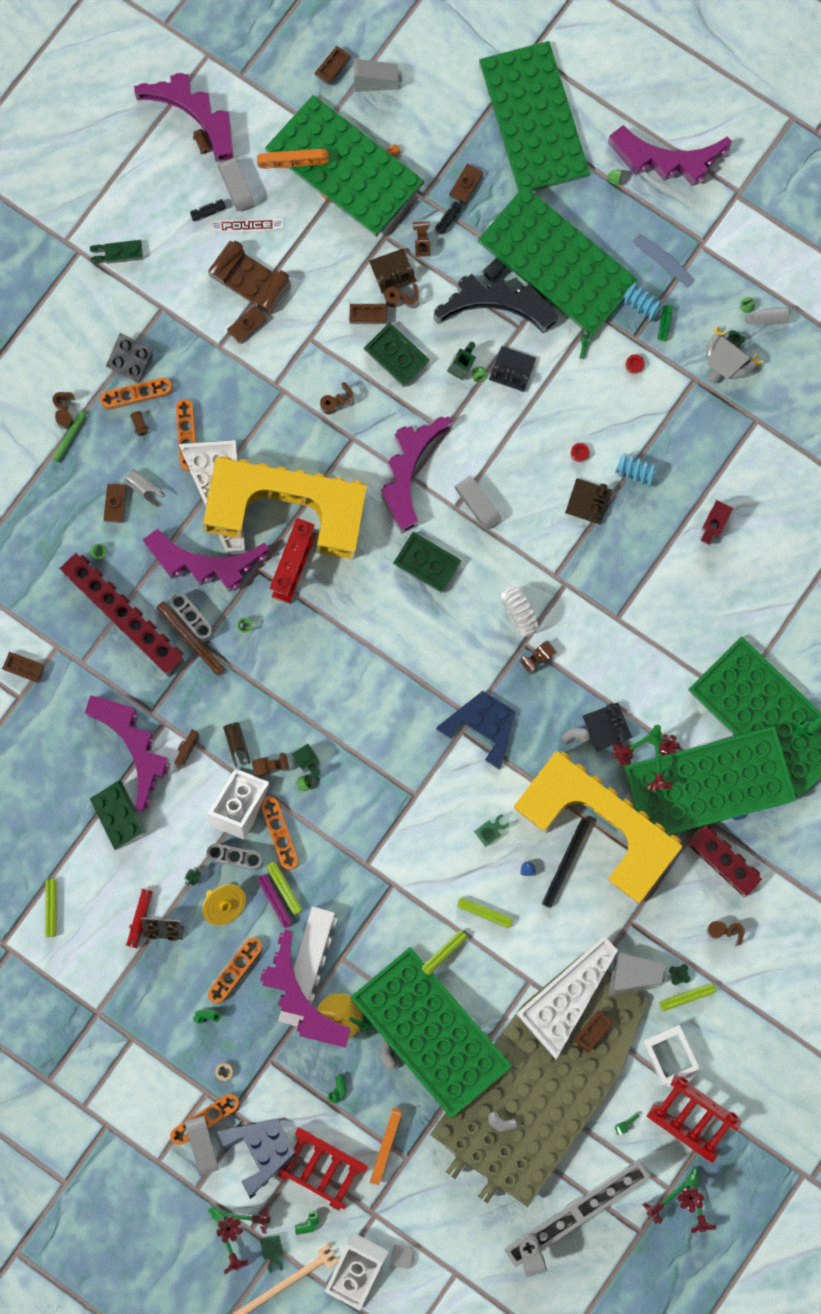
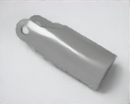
[745,307,789,325]
[124,469,166,507]

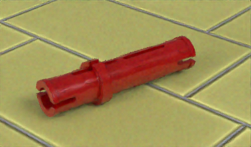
[125,889,154,949]

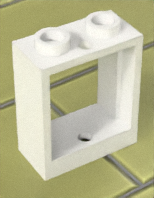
[642,1025,700,1087]

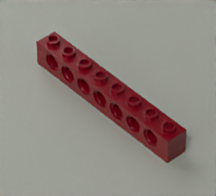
[59,553,184,677]

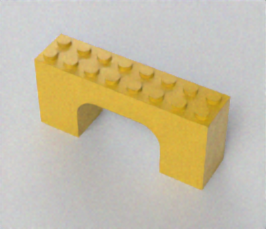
[203,456,367,560]
[513,751,683,905]

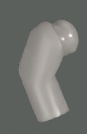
[560,727,590,744]
[488,1112,517,1132]

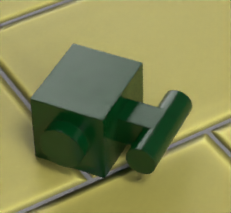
[446,342,476,381]
[292,744,321,779]

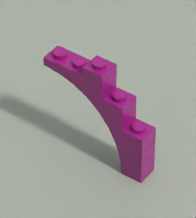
[134,73,234,162]
[608,125,732,186]
[381,416,452,534]
[142,529,270,592]
[85,695,171,813]
[260,929,351,1048]

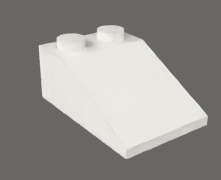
[207,769,269,839]
[324,1233,389,1310]

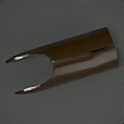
[223,722,250,768]

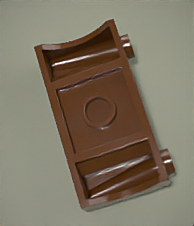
[208,240,291,315]

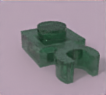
[474,814,510,848]
[260,1235,284,1273]

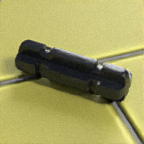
[190,199,226,221]
[435,201,462,234]

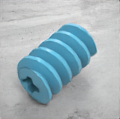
[622,282,664,322]
[615,453,656,488]

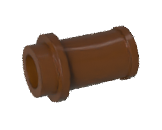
[192,129,211,154]
[130,411,149,436]

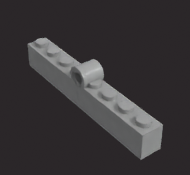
[505,1158,651,1267]

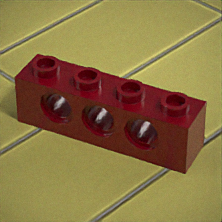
[687,825,762,898]

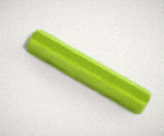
[266,862,303,915]
[45,879,57,937]
[457,898,513,928]
[422,931,467,975]
[659,983,716,1011]

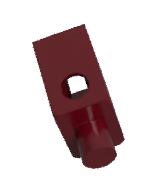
[700,500,733,545]

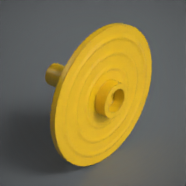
[202,884,246,925]
[317,994,362,1039]

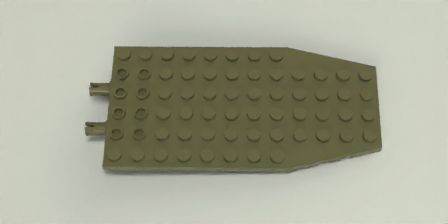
[430,953,648,1208]

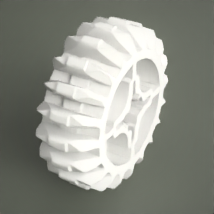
[501,586,538,637]

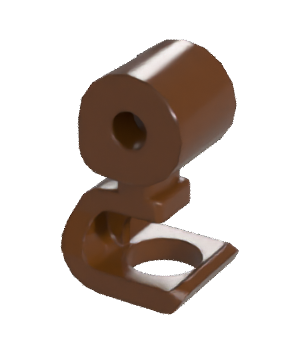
[413,221,431,257]
[384,283,419,309]
[320,382,354,415]
[52,392,76,430]
[519,640,557,674]
[251,752,290,777]
[707,921,745,947]

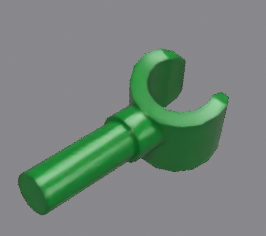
[579,331,592,359]
[349,1017,374,1035]
[615,1112,639,1135]

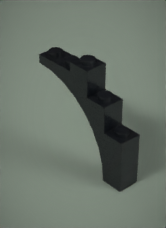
[433,273,558,333]

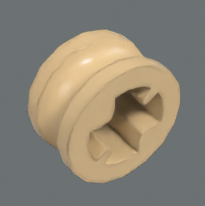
[215,1062,233,1081]

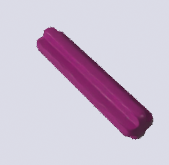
[257,874,293,928]

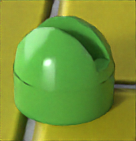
[608,170,622,186]
[740,297,755,313]
[472,366,488,382]
[89,544,106,559]
[237,617,253,633]
[296,775,313,792]

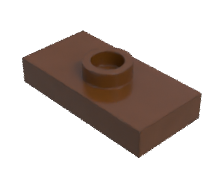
[314,46,351,85]
[449,163,483,204]
[349,304,387,324]
[227,306,268,344]
[103,484,127,523]
[2,652,45,683]
[174,729,200,769]
[573,1010,614,1053]

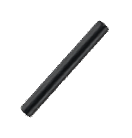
[542,818,590,908]

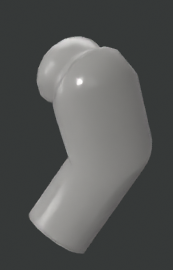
[380,1041,399,1070]

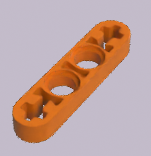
[257,149,329,169]
[100,378,172,410]
[176,399,196,472]
[261,797,298,870]
[208,938,262,1003]
[170,1094,239,1145]
[369,1107,403,1186]

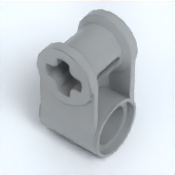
[520,1234,547,1277]

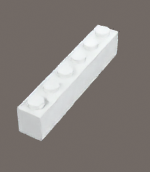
[278,906,338,1027]

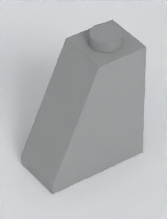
[353,59,402,92]
[608,952,666,996]

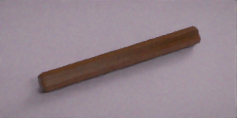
[157,601,225,676]

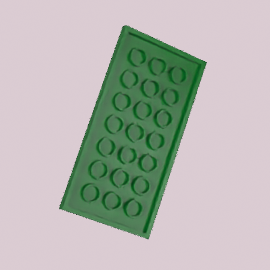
[479,41,590,192]
[265,95,425,237]
[477,185,638,336]
[688,636,821,798]
[624,726,797,835]
[350,947,512,1120]

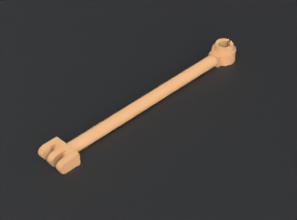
[233,1243,339,1314]

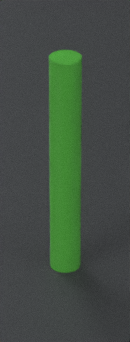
[52,411,87,463]

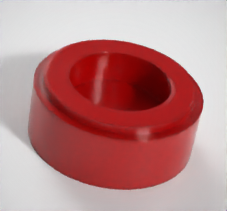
[625,354,645,374]
[570,443,590,463]

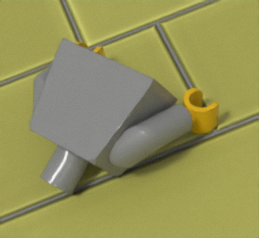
[706,326,764,384]

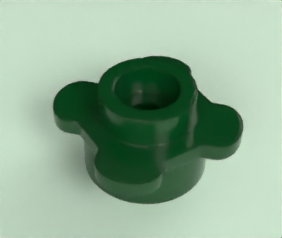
[727,330,745,349]
[184,867,202,886]
[669,964,690,985]

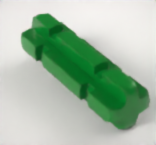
[657,305,673,341]

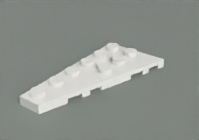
[179,440,245,553]
[516,936,618,1060]

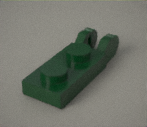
[90,240,143,264]

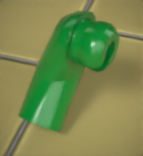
[295,1211,321,1235]

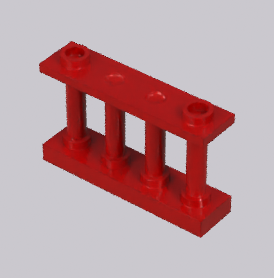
[269,518,317,604]
[646,1074,742,1163]
[277,1127,368,1211]

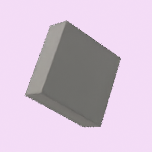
[390,1245,413,1269]

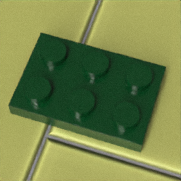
[363,322,430,387]
[393,532,462,593]
[90,780,146,850]

